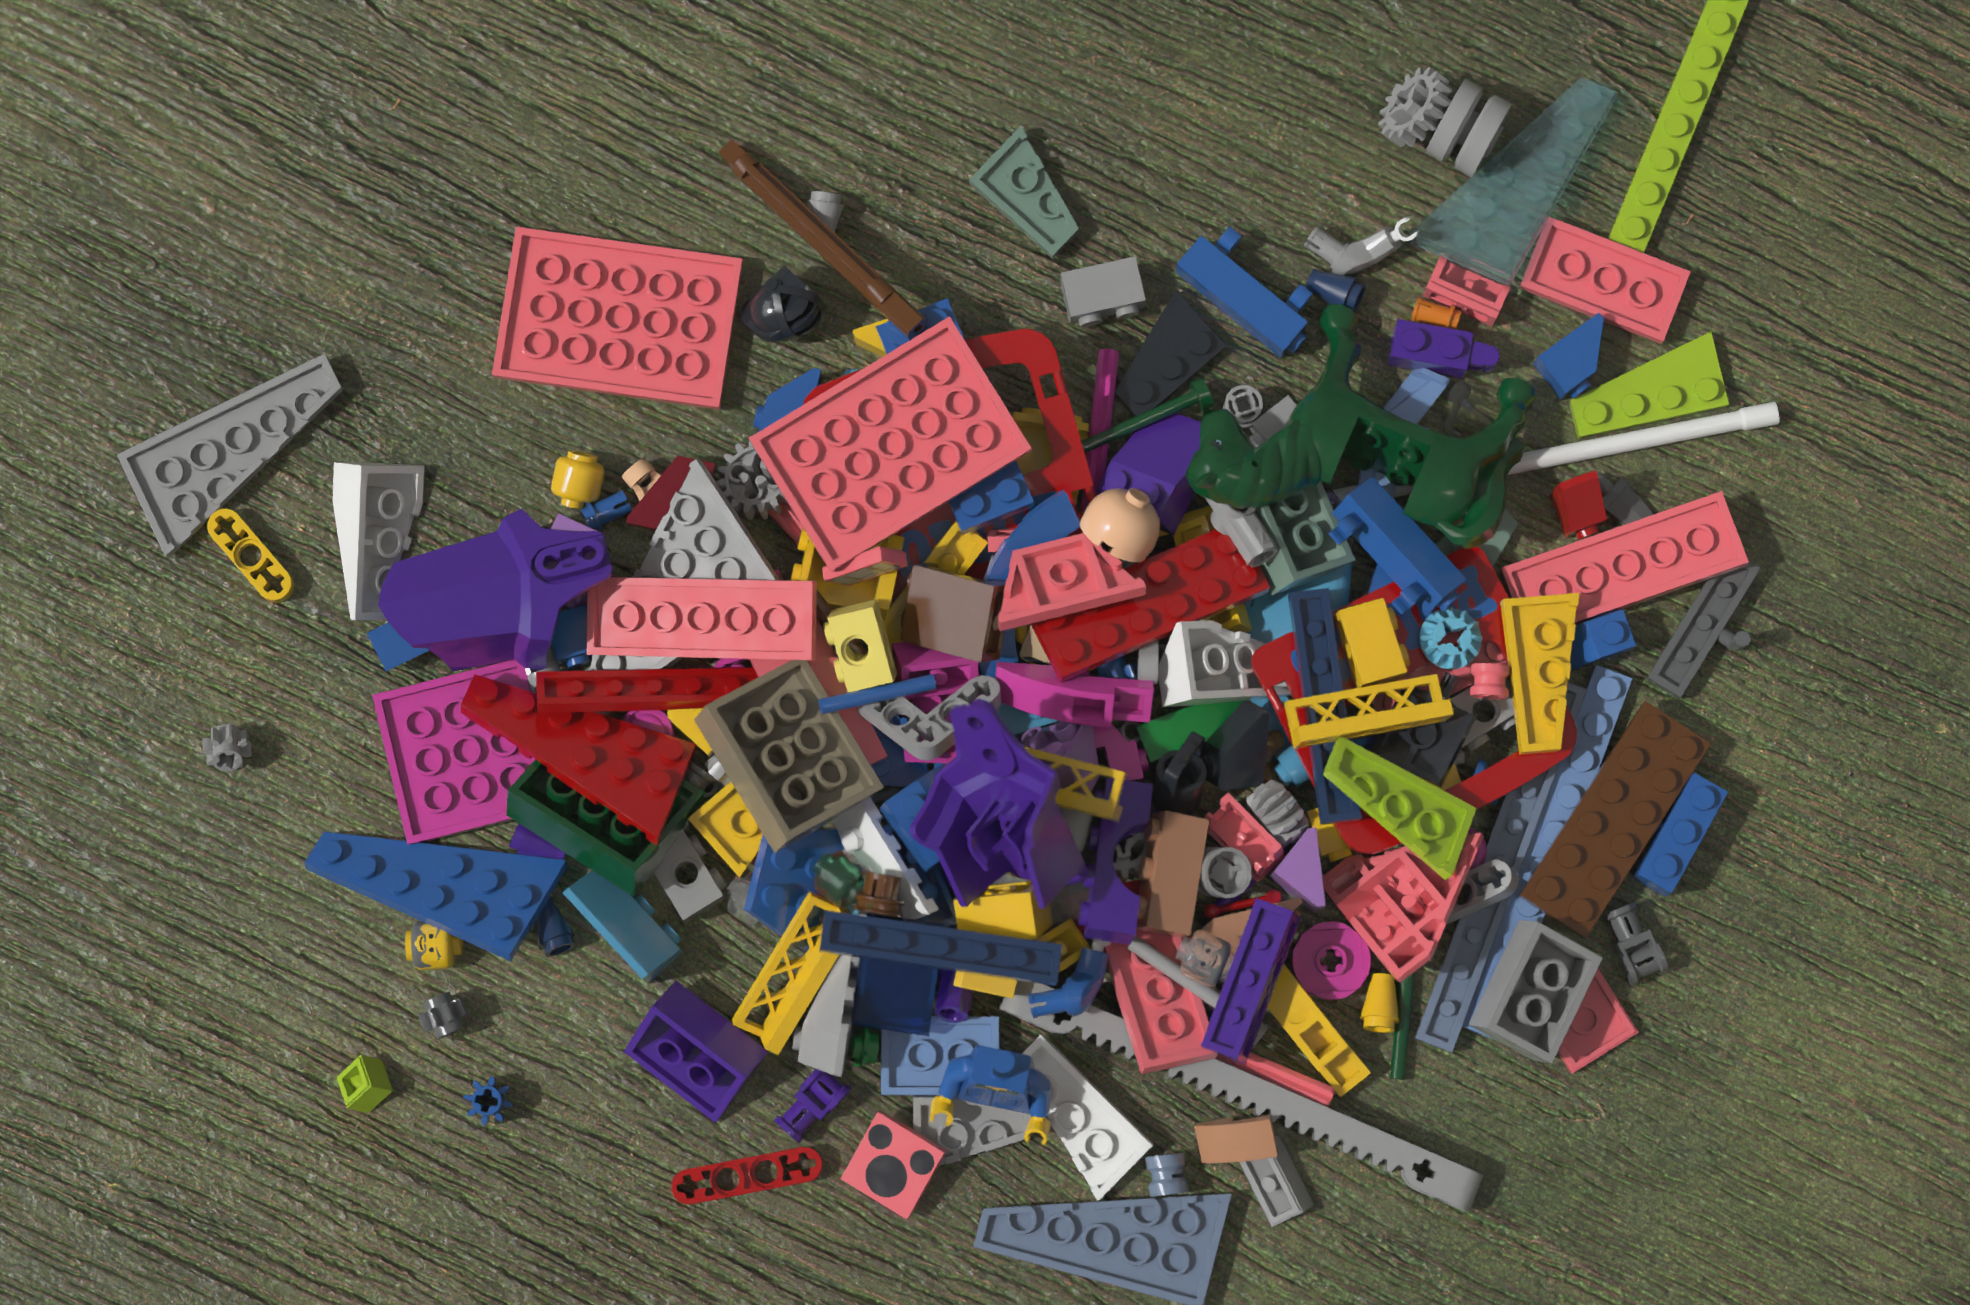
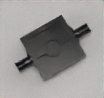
[1370,671,1476,787]

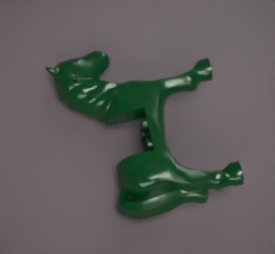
[1186,304,1535,549]

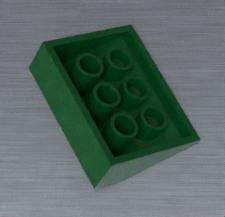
[506,759,704,896]

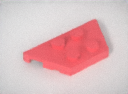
[998,533,1146,631]

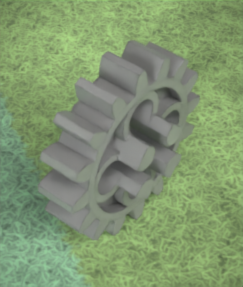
[716,441,788,520]

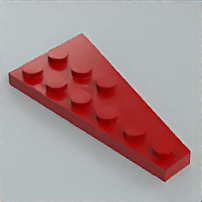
[461,674,696,845]

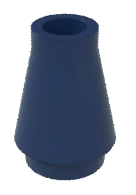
[1306,269,1365,313]
[534,896,575,957]

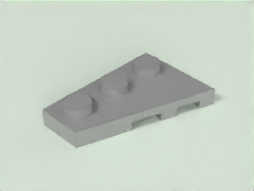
[913,1095,1031,1166]

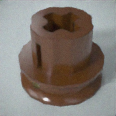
[852,871,905,918]

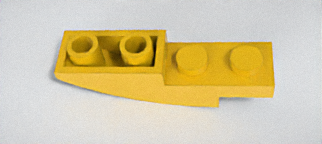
[1268,964,1371,1097]

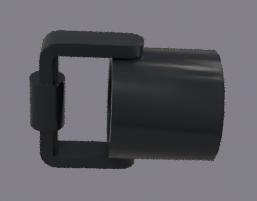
[1152,731,1207,815]

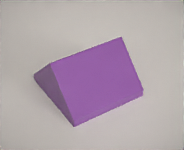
[1269,827,1326,912]

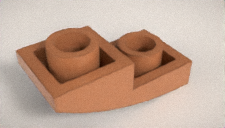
[1194,1115,1278,1163]

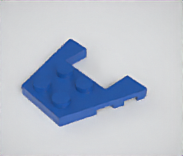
[744,828,848,953]

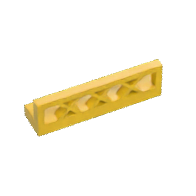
[1284,674,1453,749]
[1023,746,1127,822]
[732,891,851,1055]

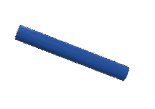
[818,674,936,714]

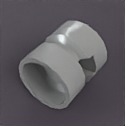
[1197,847,1252,898]

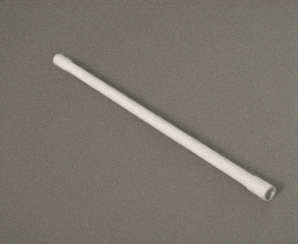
[1326,402,1780,509]

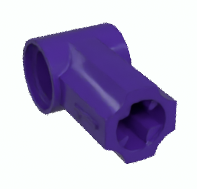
[934,969,973,1023]

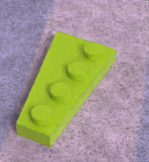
[1569,332,1729,439]
[1323,737,1477,880]

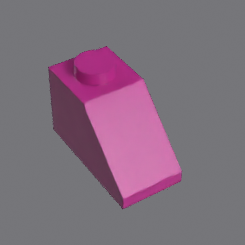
[892,642,978,699]

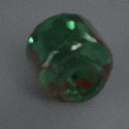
[814,850,871,908]

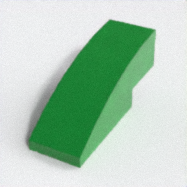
[1136,700,1247,765]

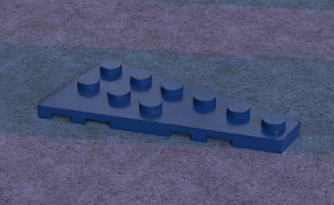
[305,832,567,961]

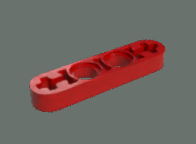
[671,1147,823,1204]

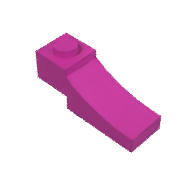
[1077,671,1149,782]

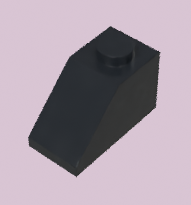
[1202,700,1270,791]

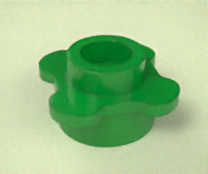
[849,1027,879,1067]

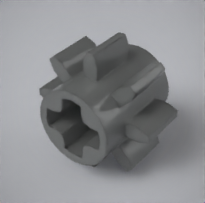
[418,992,469,1039]

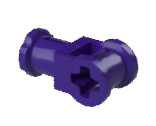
[774,1069,852,1143]

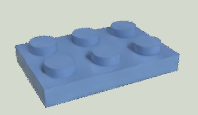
[881,1016,999,1095]

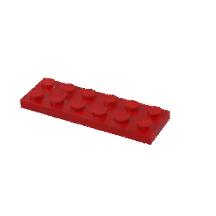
[1030,529,1270,683]

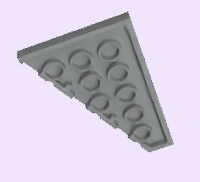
[585,459,780,716]

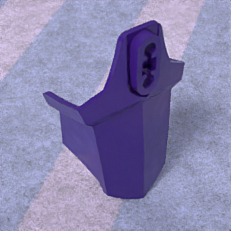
[378,508,613,672]
[910,699,1089,908]

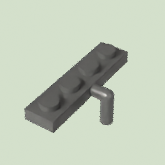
[1646,560,1760,699]

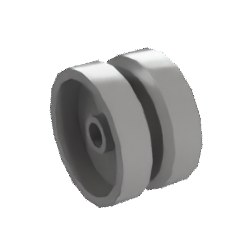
[1425,78,1513,178]

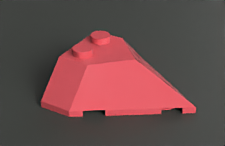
[1322,833,1484,983]

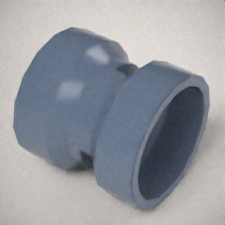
[1145,1153,1188,1197]

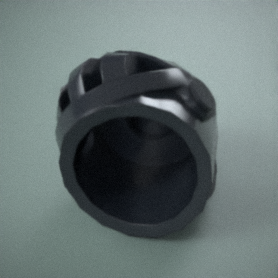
[740,265,826,342]

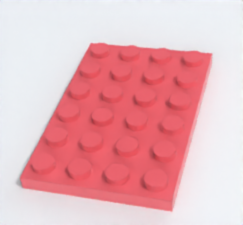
[492,227,743,410]
[749,316,1032,573]

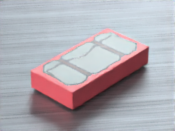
[822,547,908,586]

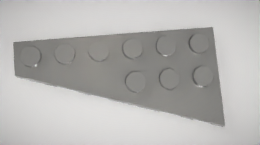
[117,354,343,559]

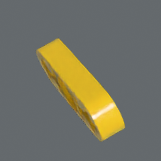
[207,509,294,603]

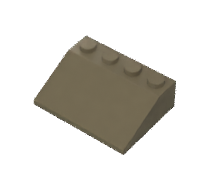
[694,660,884,853]

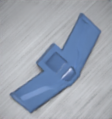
[1357,368,1450,499]

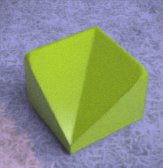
[336,1055,393,1113]

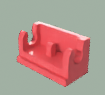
[1422,256,1510,327]
[1204,793,1286,883]

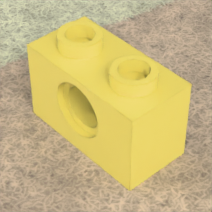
[824,599,897,693]

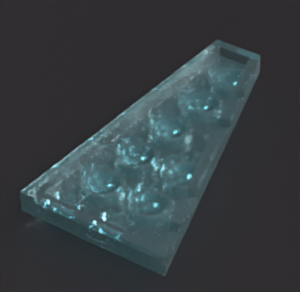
[1408,77,1616,286]

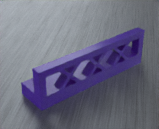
[1201,898,1301,1066]

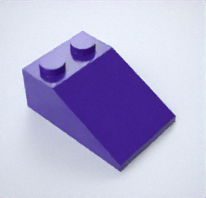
[1096,413,1201,535]

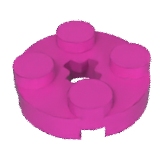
[1292,921,1371,1000]

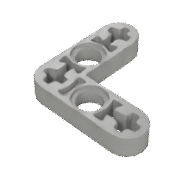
[857,676,1002,760]

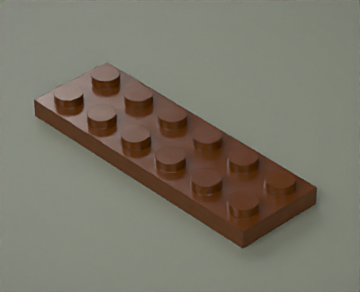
[1518,701,1711,939]

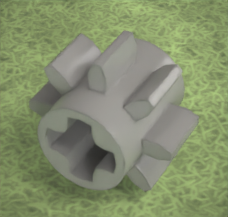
[202,724,252,771]

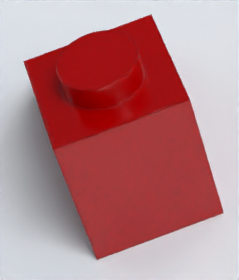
[1549,470,1607,541]

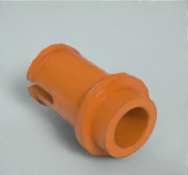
[1411,297,1462,330]

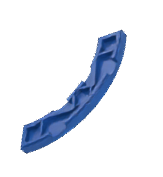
[978,490,1080,694]

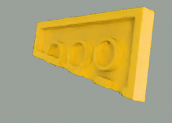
[1500,593,1580,755]

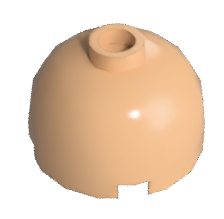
[1080,488,1160,562]

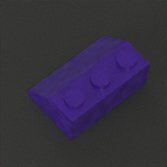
[623,981,768,1123]

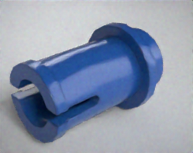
[580,490,632,531]

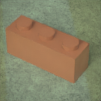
[1136,811,1209,938]

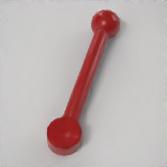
[1204,889,1281,919]

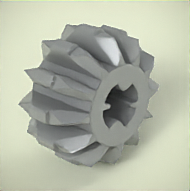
[1246,779,1308,848]

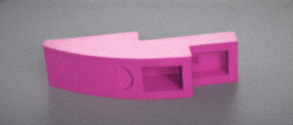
[995,662,1153,728]

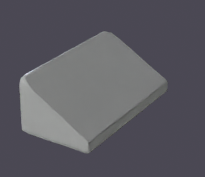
[1239,1136,1314,1227]

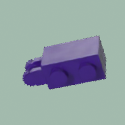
[1387,319,1500,379]

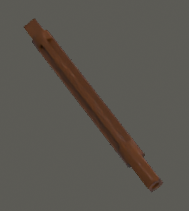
[718,139,928,339]

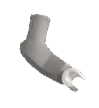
[1304,216,1420,275]

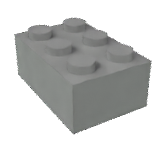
[1469,920,1603,1064]

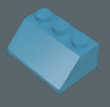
[563,870,683,983]

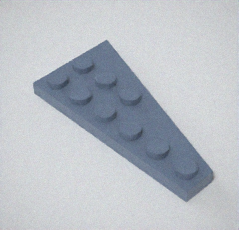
[973,1194,1232,1305]

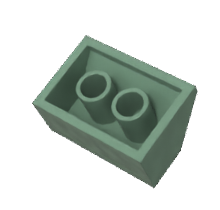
[1255,481,1355,596]

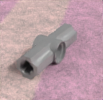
[1205,498,1279,568]

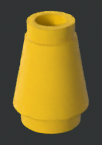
[1360,973,1399,1033]

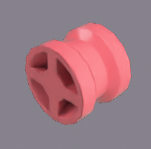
[1470,663,1510,699]

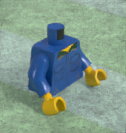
[930,1046,1051,1145]

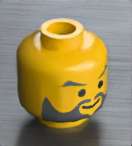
[405,920,463,970]

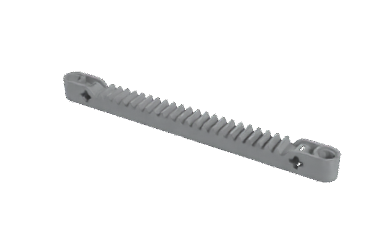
[999,980,1484,1212]

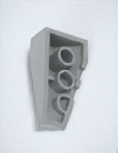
[792,911,868,1076]

